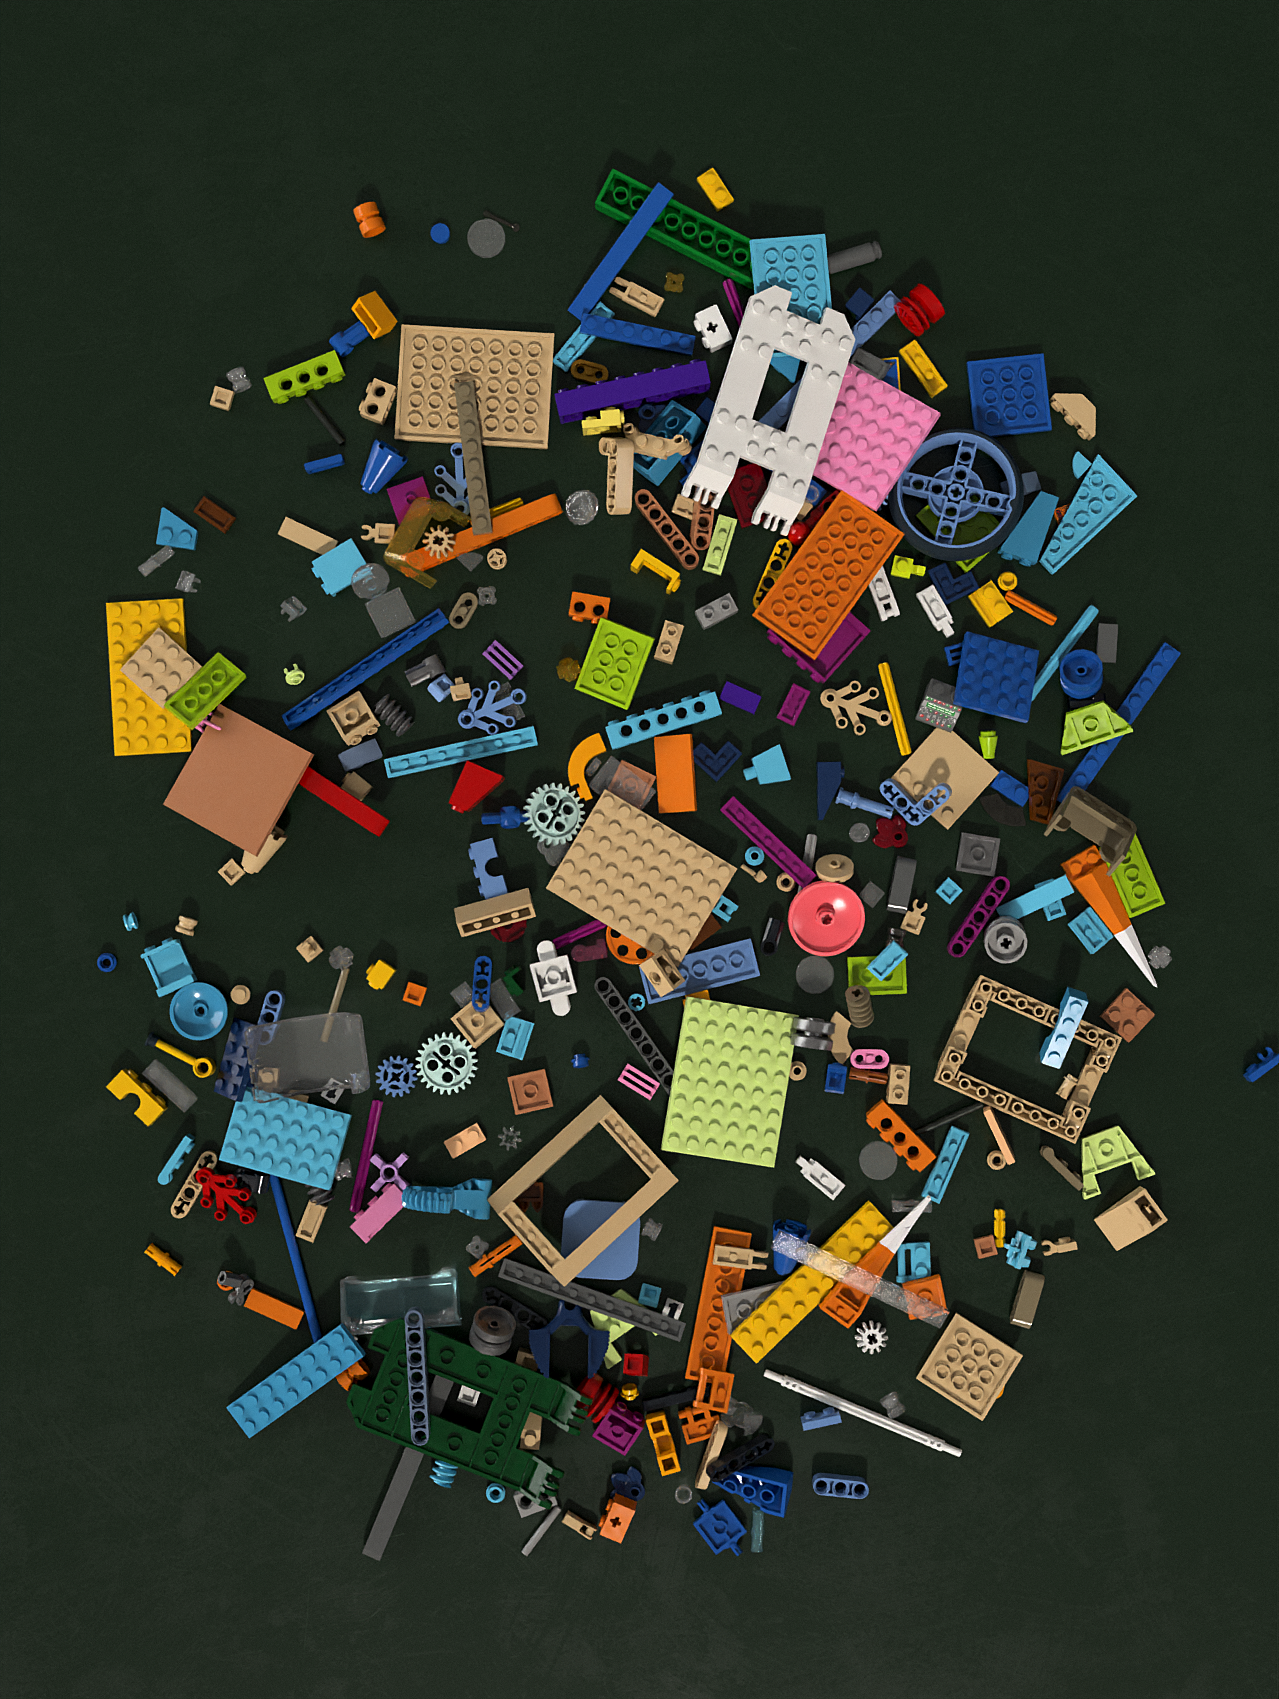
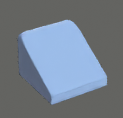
[427,673,455,702]

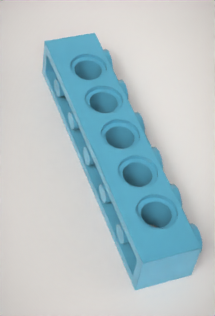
[605,690,722,750]

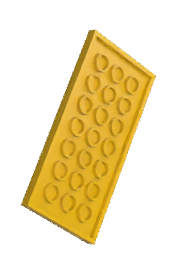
[106,599,193,756]

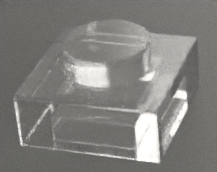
[857,881,885,908]

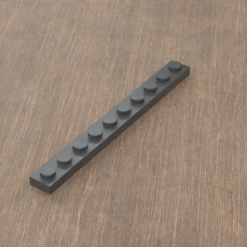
[498,1258,686,1342]

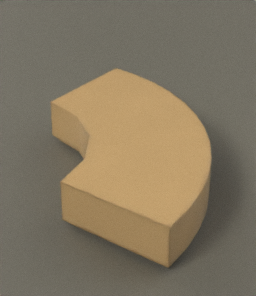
[828,1011,854,1064]

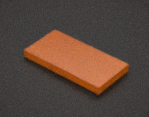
[654,734,697,813]

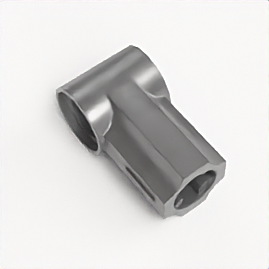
[405,654,446,687]

